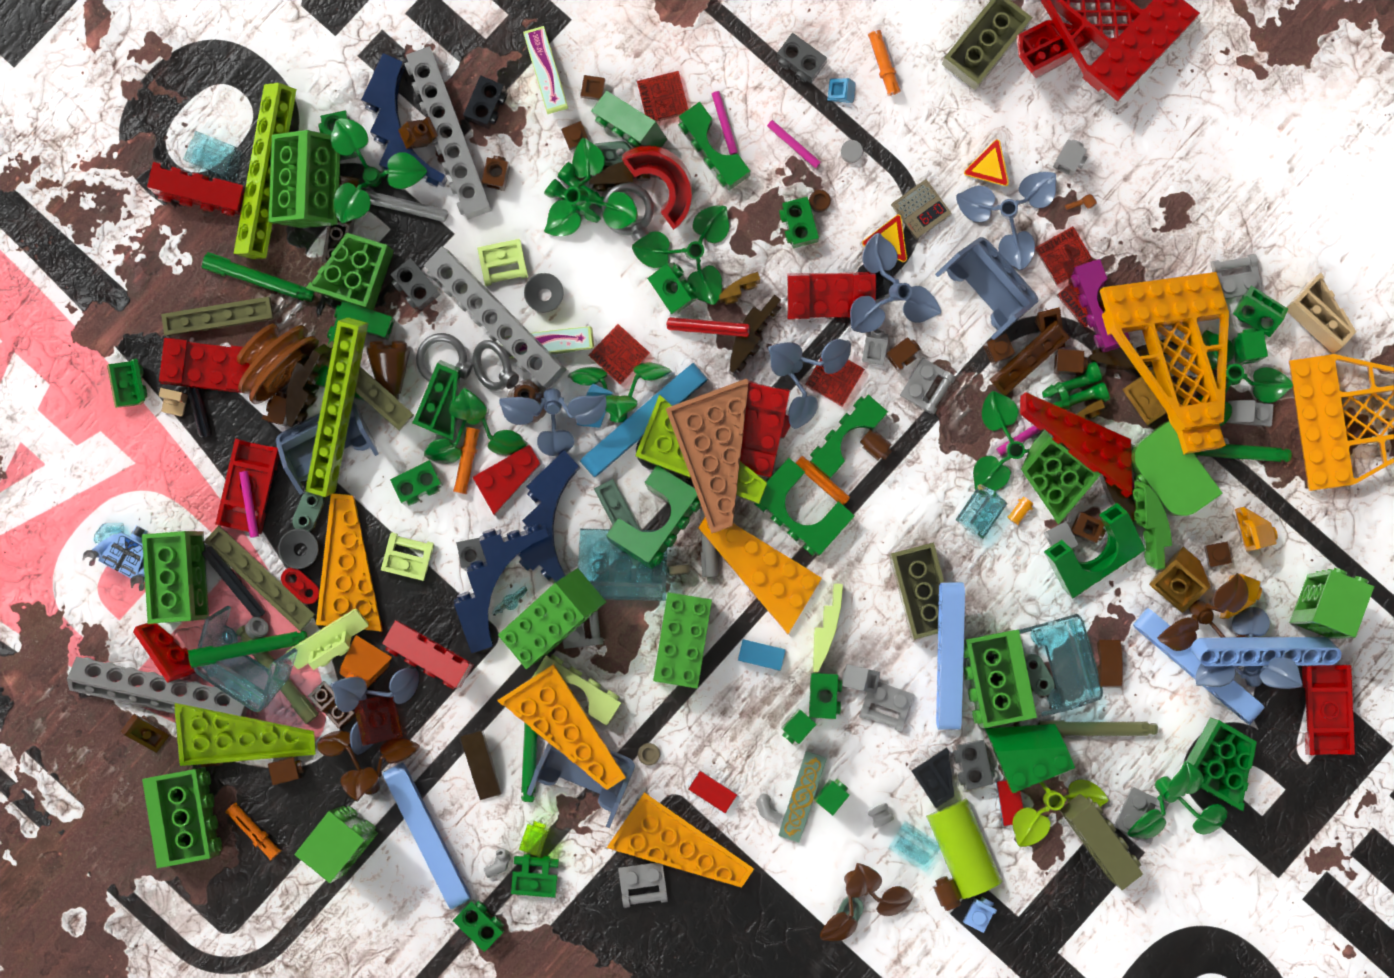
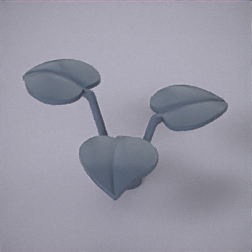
[956,172,1056,270]
[850,233,941,333]
[768,339,851,429]
[499,388,606,456]
[1195,607,1302,689]
[331,668,419,755]

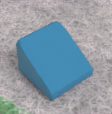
[827,78,856,103]

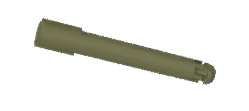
[236,625,319,724]
[1038,720,1158,738]

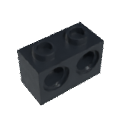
[463,75,508,129]

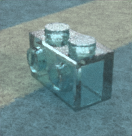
[955,484,1008,539]

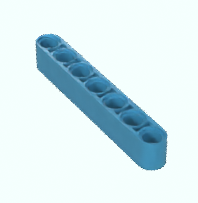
[580,363,708,478]

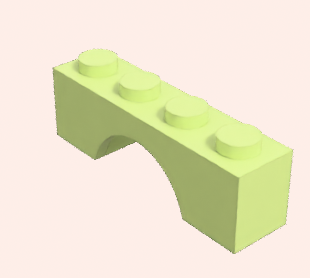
[532,655,621,726]

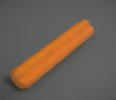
[796,456,850,506]

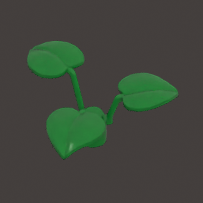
[331,119,427,224]
[544,138,638,236]
[632,205,729,305]
[1197,330,1293,427]
[568,362,672,423]
[424,388,528,464]
[973,391,1038,493]
[1127,761,1227,839]

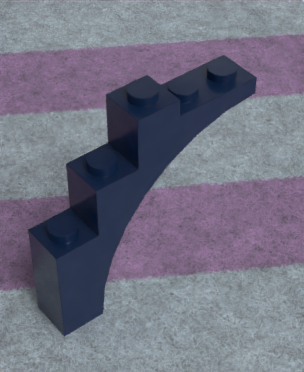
[361,53,448,188]
[518,450,581,582]
[454,523,549,653]

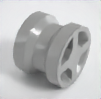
[867,802,894,828]

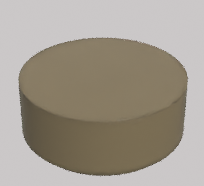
[638,743,660,765]

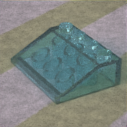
[578,528,668,601]

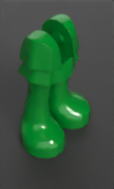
[544,162,604,223]
[1042,362,1110,409]

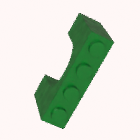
[315,301,395,402]
[754,458,855,556]
[606,465,701,569]
[1044,503,1146,599]

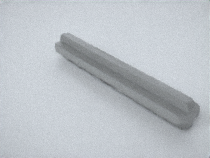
[366,190,448,222]

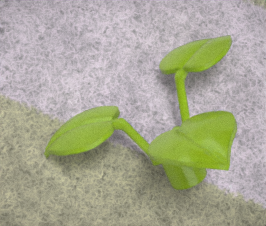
[1012,779,1108,847]

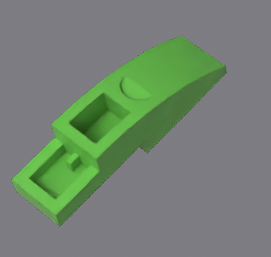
[1133,481,1172,570]

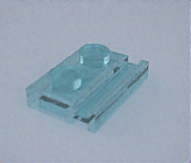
[183,131,237,177]
[888,821,940,872]

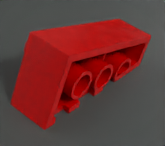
[147,162,245,216]

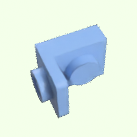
[963,897,997,933]

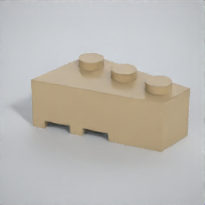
[1287,272,1356,354]

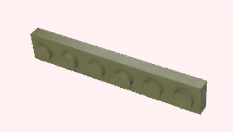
[204,525,316,631]

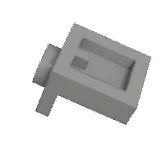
[862,329,888,365]

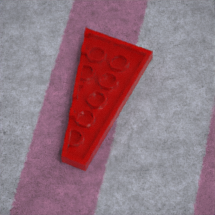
[1020,392,1132,498]

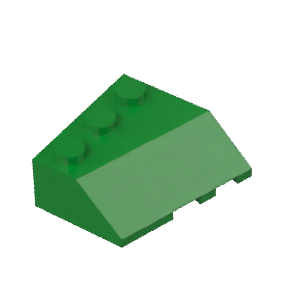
[1186,717,1257,811]
[985,724,1075,793]

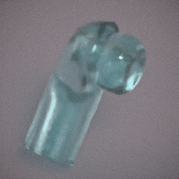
[93,522,125,544]

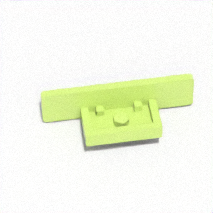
[285,609,369,670]

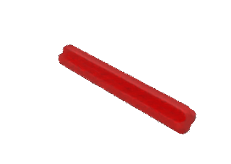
[666,317,750,337]

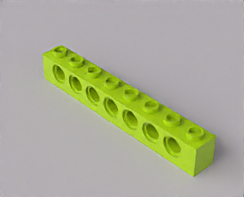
[234,83,297,259]
[305,318,368,497]

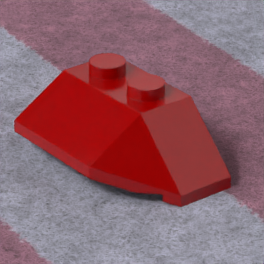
[1016,20,1092,78]

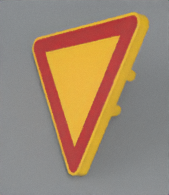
[964,139,1009,186]
[862,214,907,262]

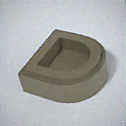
[667,564,691,576]

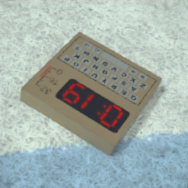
[891,179,952,240]

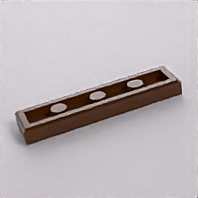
[989,321,1070,396]

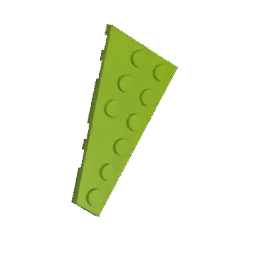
[635,395,767,504]
[174,703,316,766]

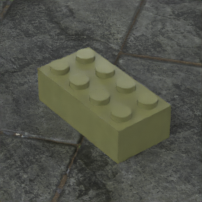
[942,0,1033,91]
[889,542,945,640]
[1059,794,1143,890]

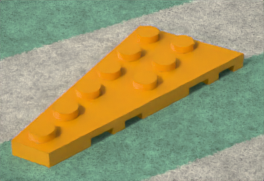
[316,494,383,632]
[698,517,822,634]
[497,664,626,790]
[606,792,754,887]

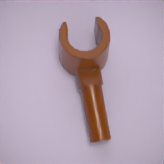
[1065,194,1097,210]

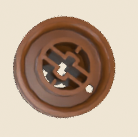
[237,324,319,404]

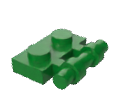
[511,854,559,898]

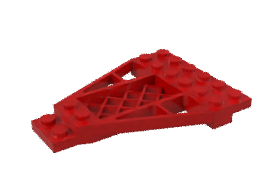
[1041,0,1200,102]

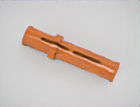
[868,30,901,96]
[453,427,480,494]
[225,803,281,861]

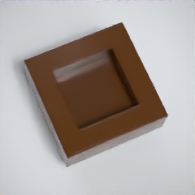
[580,75,606,101]
[561,121,589,150]
[1204,541,1232,568]

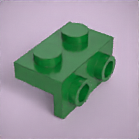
[107,358,147,408]

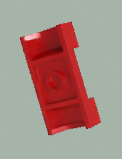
[787,272,876,319]
[159,338,250,394]
[740,380,791,477]
[215,439,280,535]
[1302,665,1355,755]

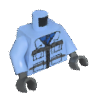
[82,525,148,591]

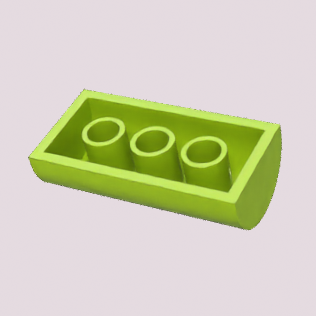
[926,798,1003,899]

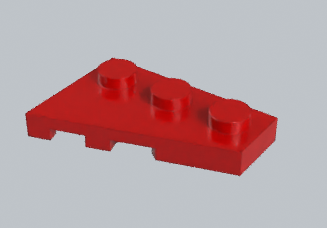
[472,445,541,516]

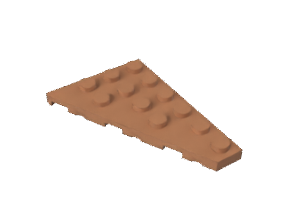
[666,378,749,534]

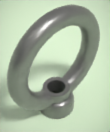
[602,183,654,241]
[416,333,473,382]
[472,340,519,391]

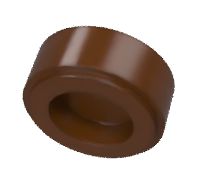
[809,190,831,212]

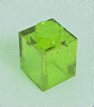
[519,820,550,857]

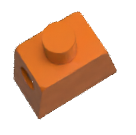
[340,635,392,688]

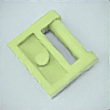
[477,239,528,286]
[381,532,434,581]

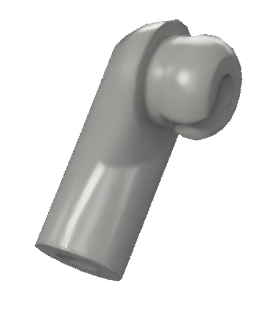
[756,794,782,824]
[484,848,510,878]

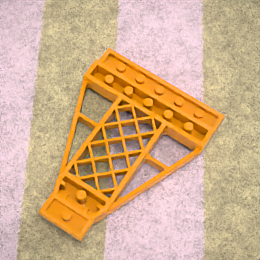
[1100,272,1229,455]
[1288,354,1394,491]

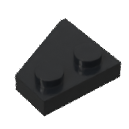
[911,747,954,808]

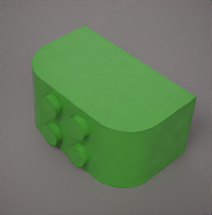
[1131,421,1223,516]

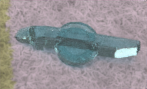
[492,586,528,616]

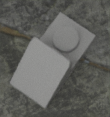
[1226,400,1273,427]

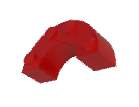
[622,146,693,230]

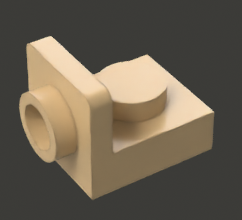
[159,388,188,417]

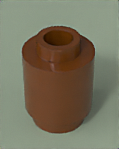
[860,429,893,461]
[932,876,961,911]

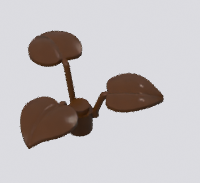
[1157,573,1248,667]
[317,731,420,802]
[820,863,913,941]

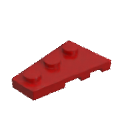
[133,623,206,683]

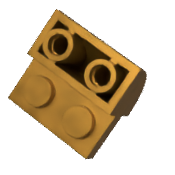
[1122,369,1185,425]

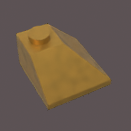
[1149,546,1211,613]

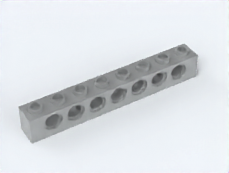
[404,46,492,220]
[424,246,567,388]
[67,657,249,717]

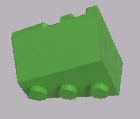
[306,233,394,310]
[1021,430,1101,525]

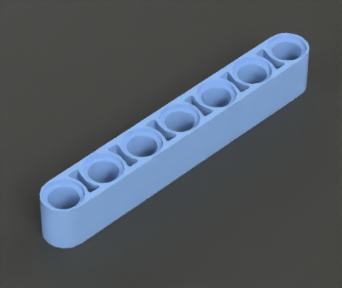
[936,582,965,730]
[1133,608,1265,725]
[1191,637,1342,666]
[383,762,471,910]

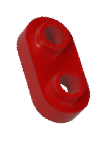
[281,567,320,604]

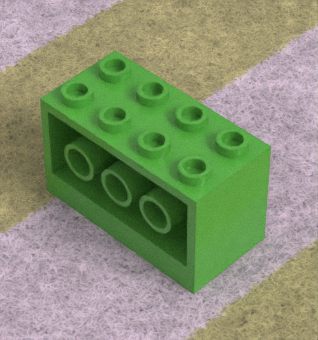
[269,130,340,228]
[142,531,209,624]
[498,568,606,669]
[1289,568,1374,639]
[653,592,712,688]
[963,629,1037,728]
[142,767,222,868]
[294,805,378,883]

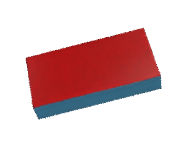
[688,771,737,813]
[996,780,1023,826]

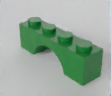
[678,101,751,191]
[810,394,888,479]

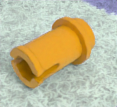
[1007,496,1034,525]

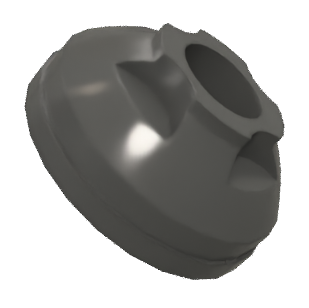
[524,273,564,313]
[278,529,319,569]

